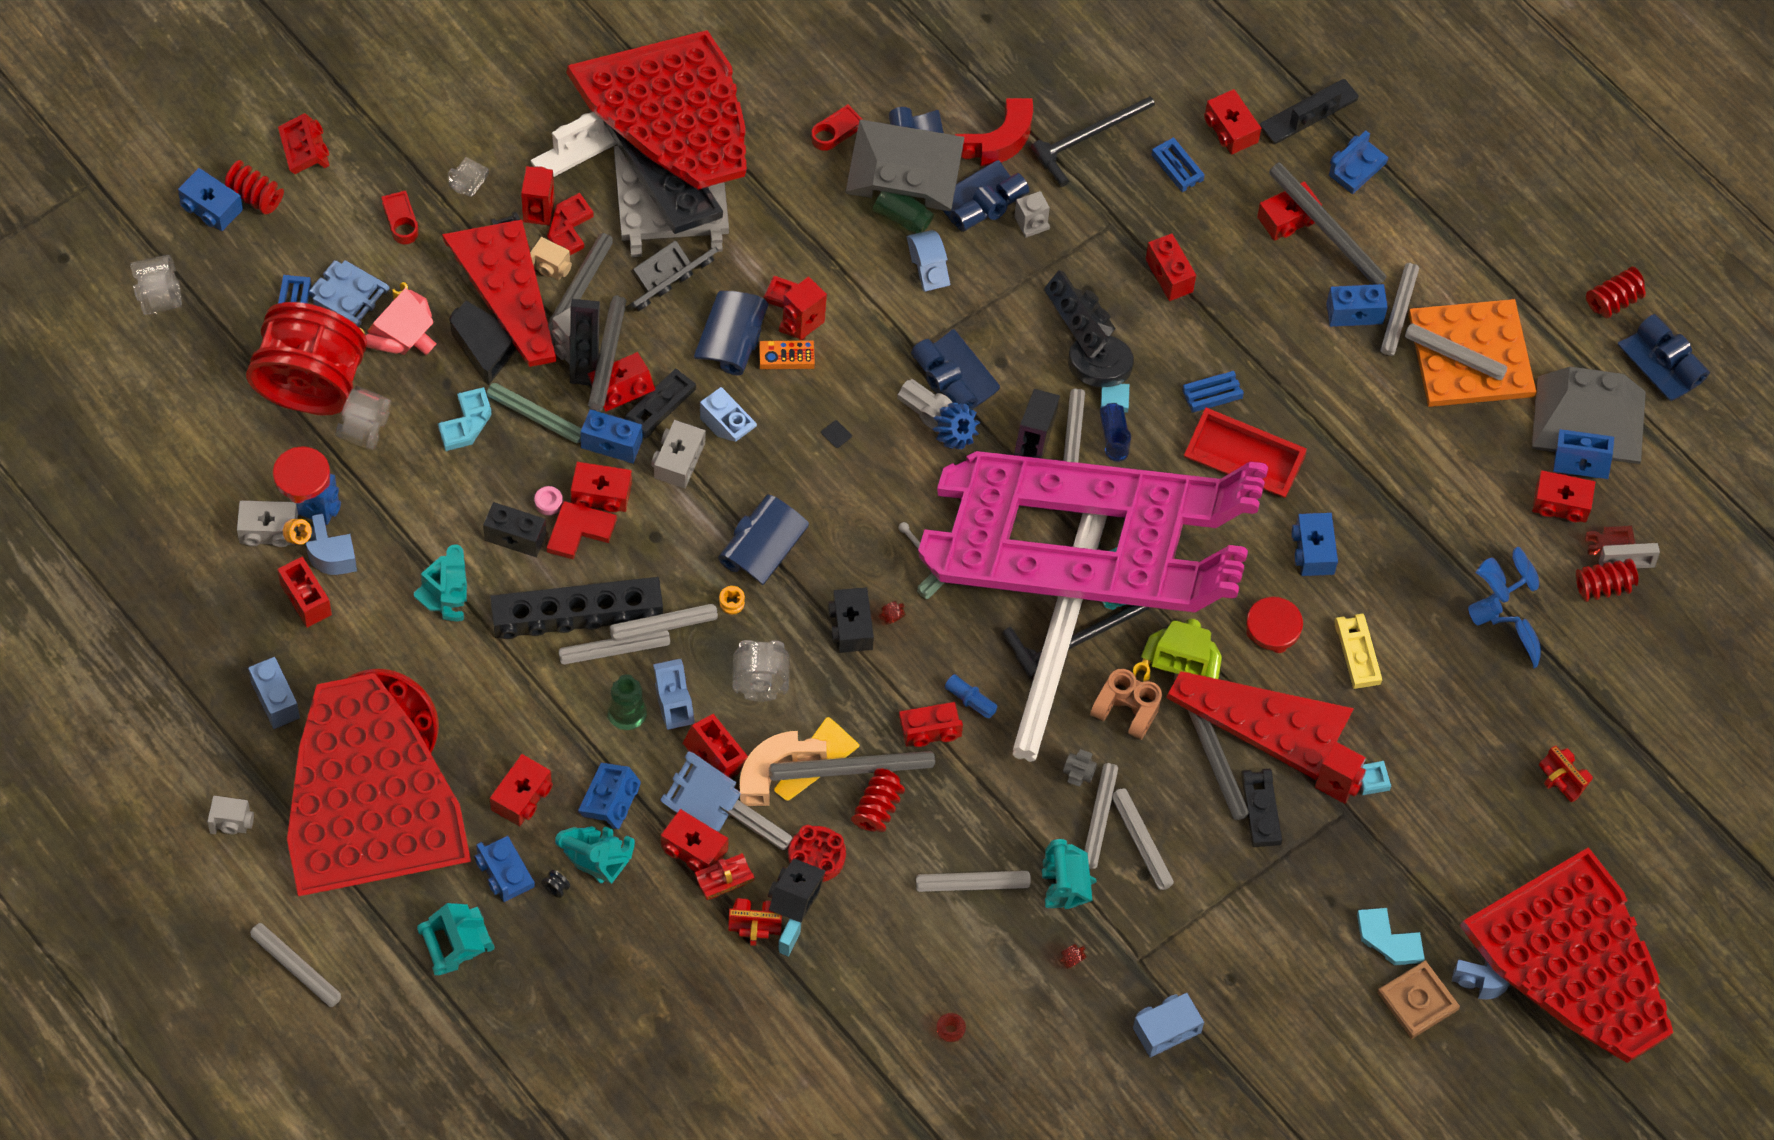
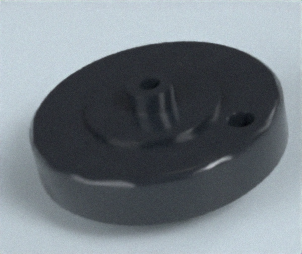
[1068,336,1134,387]

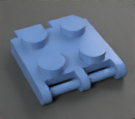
[309,260,390,327]
[661,752,741,832]

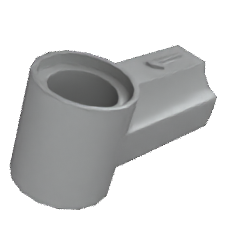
[897,379,953,429]

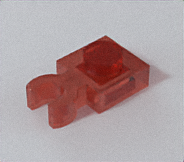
[1585,526,1635,555]

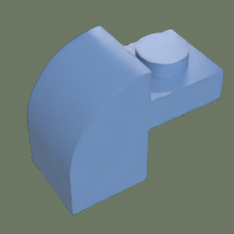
[907,230,950,291]
[306,514,357,575]
[653,659,695,730]
[1452,960,1510,999]

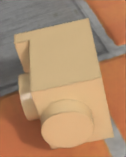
[530,237,572,280]

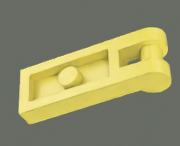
[1335,613,1382,689]

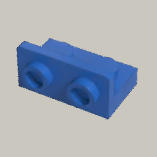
[1329,131,1388,194]
[578,763,641,829]
[474,836,535,902]

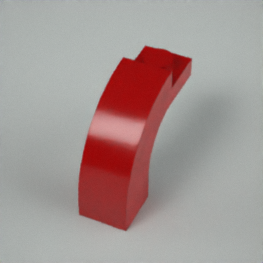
[955,98,1033,166]

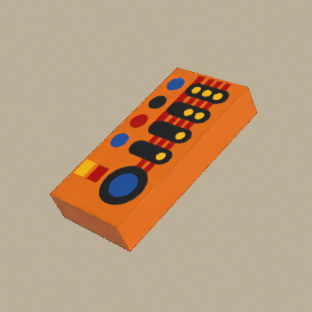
[759,341,815,369]

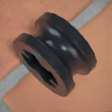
[541,870,571,898]

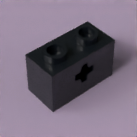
[483,502,547,558]
[828,587,874,653]
[768,858,826,923]

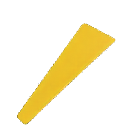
[774,717,859,801]

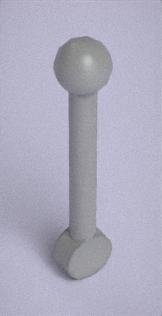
[898,522,920,549]

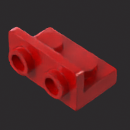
[278,113,330,174]
[899,702,963,747]

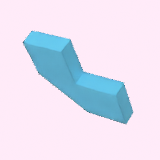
[438,387,492,451]
[1357,908,1424,965]

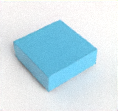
[1101,384,1129,413]
[1360,761,1391,795]
[779,919,801,957]

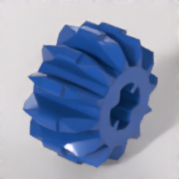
[932,403,981,449]

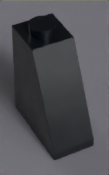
[449,301,517,385]
[1014,389,1060,459]

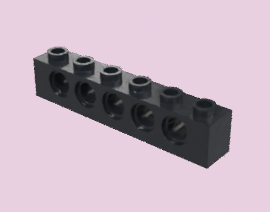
[490,577,663,639]

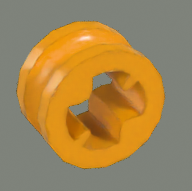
[283,519,312,544]
[719,586,745,615]

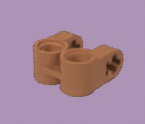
[1090,669,1162,740]

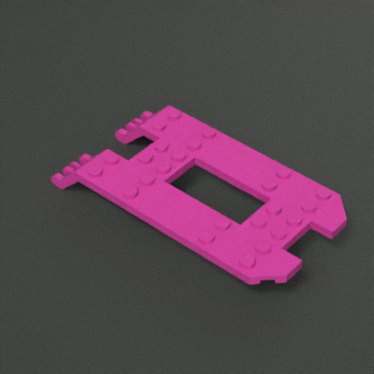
[918,451,1268,613]

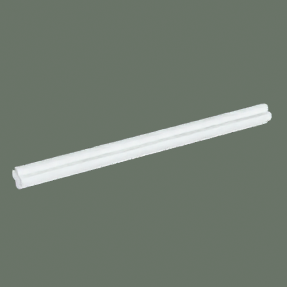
[1013,513,1107,762]

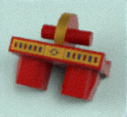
[1539,746,1593,803]
[695,853,755,900]
[728,898,782,946]

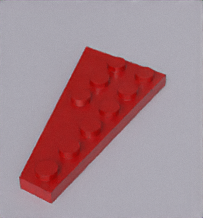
[442,220,556,367]
[1166,671,1354,780]

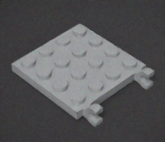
[614,146,729,257]

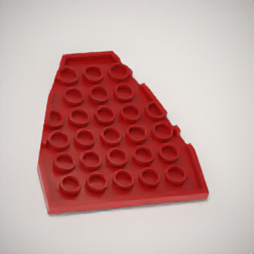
[566,30,747,189]
[287,673,471,897]
[1460,847,1673,1063]

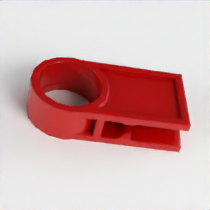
[811,104,863,151]
[381,190,419,245]

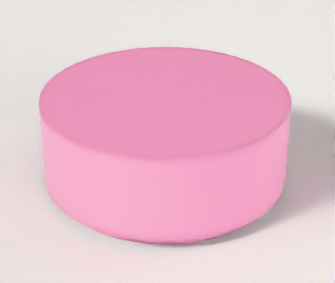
[534,486,563,515]

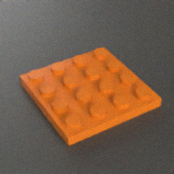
[1408,299,1536,407]

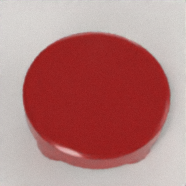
[273,447,330,503]
[1246,597,1303,653]
[788,825,846,882]

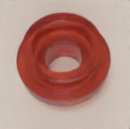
[879,601,906,625]
[1059,944,1087,969]
[936,1013,966,1042]

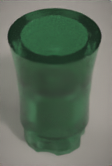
[872,191,934,234]
[607,674,647,730]

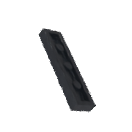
[570,299,600,386]

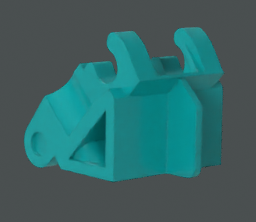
[414,545,467,622]
[555,826,635,884]
[1042,839,1097,909]
[417,903,495,975]

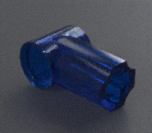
[1099,403,1131,461]

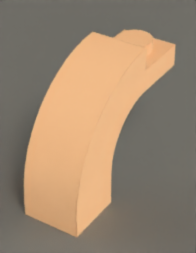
[740,731,827,806]

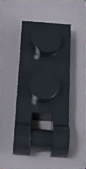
[625,368,696,439]
[1242,768,1282,847]

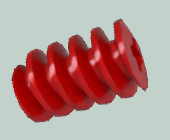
[224,160,284,214]
[1586,266,1646,319]
[1575,558,1639,602]
[851,768,905,833]

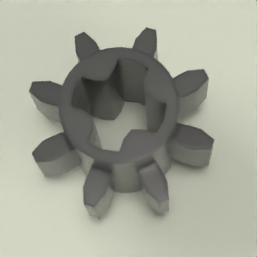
[1063,749,1097,787]

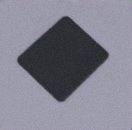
[821,420,852,448]

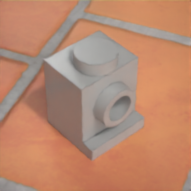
[1014,191,1050,238]
[207,796,254,834]

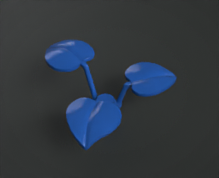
[1468,547,1541,669]

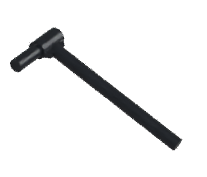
[1030,96,1155,187]
[1002,605,1149,679]

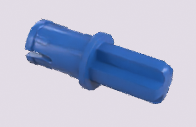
[945,674,997,719]

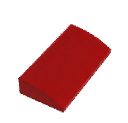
[1184,407,1307,498]

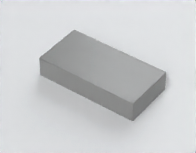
[1599,543,1660,568]

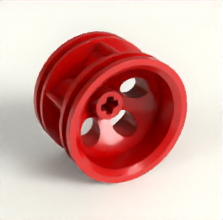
[246,302,367,415]

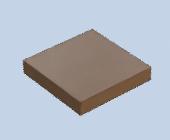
[1377,960,1460,1039]

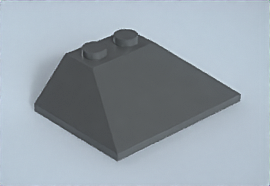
[846,120,964,211]
[1531,367,1646,464]

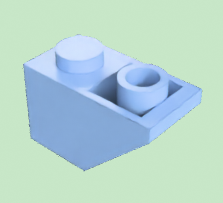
[700,387,757,442]

